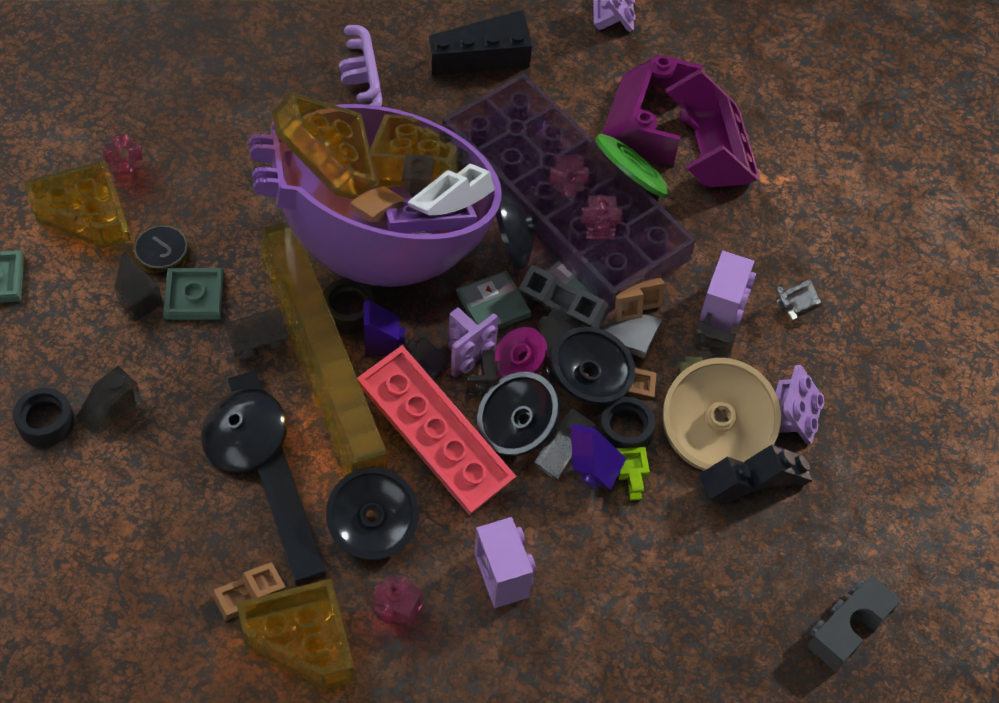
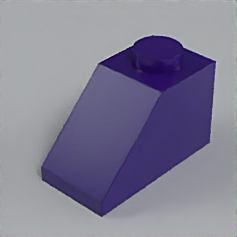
[364,301,405,356]
[571,424,627,489]

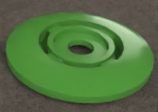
[595,134,670,198]

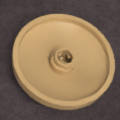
[663,358,781,471]

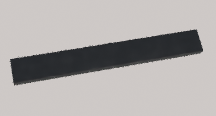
[227,370,326,585]

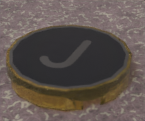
[133,224,189,274]

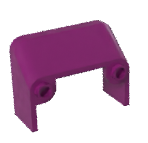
[603,56,703,167]
[665,69,760,188]

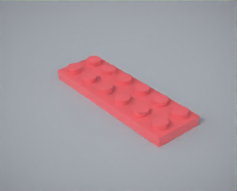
[356,345,517,516]

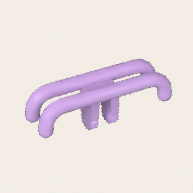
[339,25,382,106]

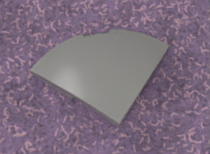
[601,315,663,358]

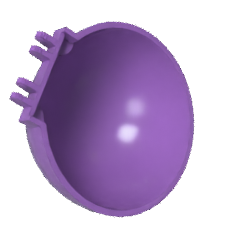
[248,104,502,287]

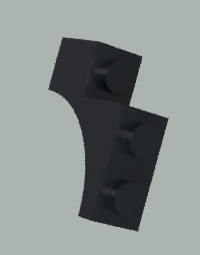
[699,444,813,505]

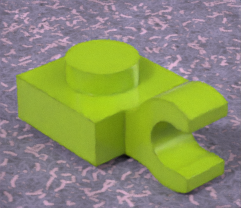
[616,447,650,501]

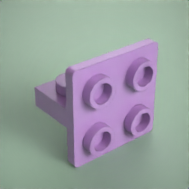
[594,0,636,32]
[448,308,499,378]
[776,365,824,444]

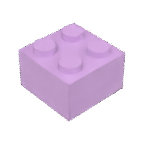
[698,250,756,335]
[474,517,536,608]

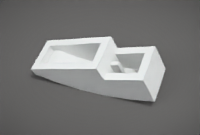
[408,164,495,215]

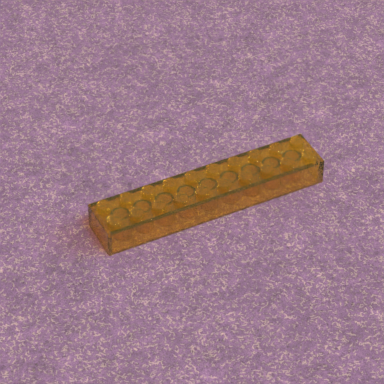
[258,222,387,477]

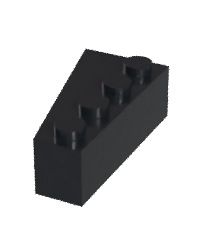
[428,10,532,75]

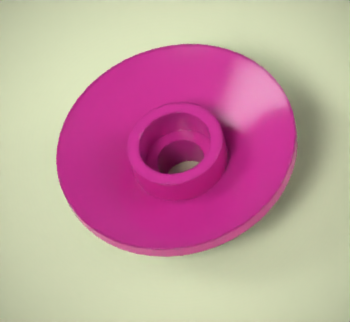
[494,327,547,377]

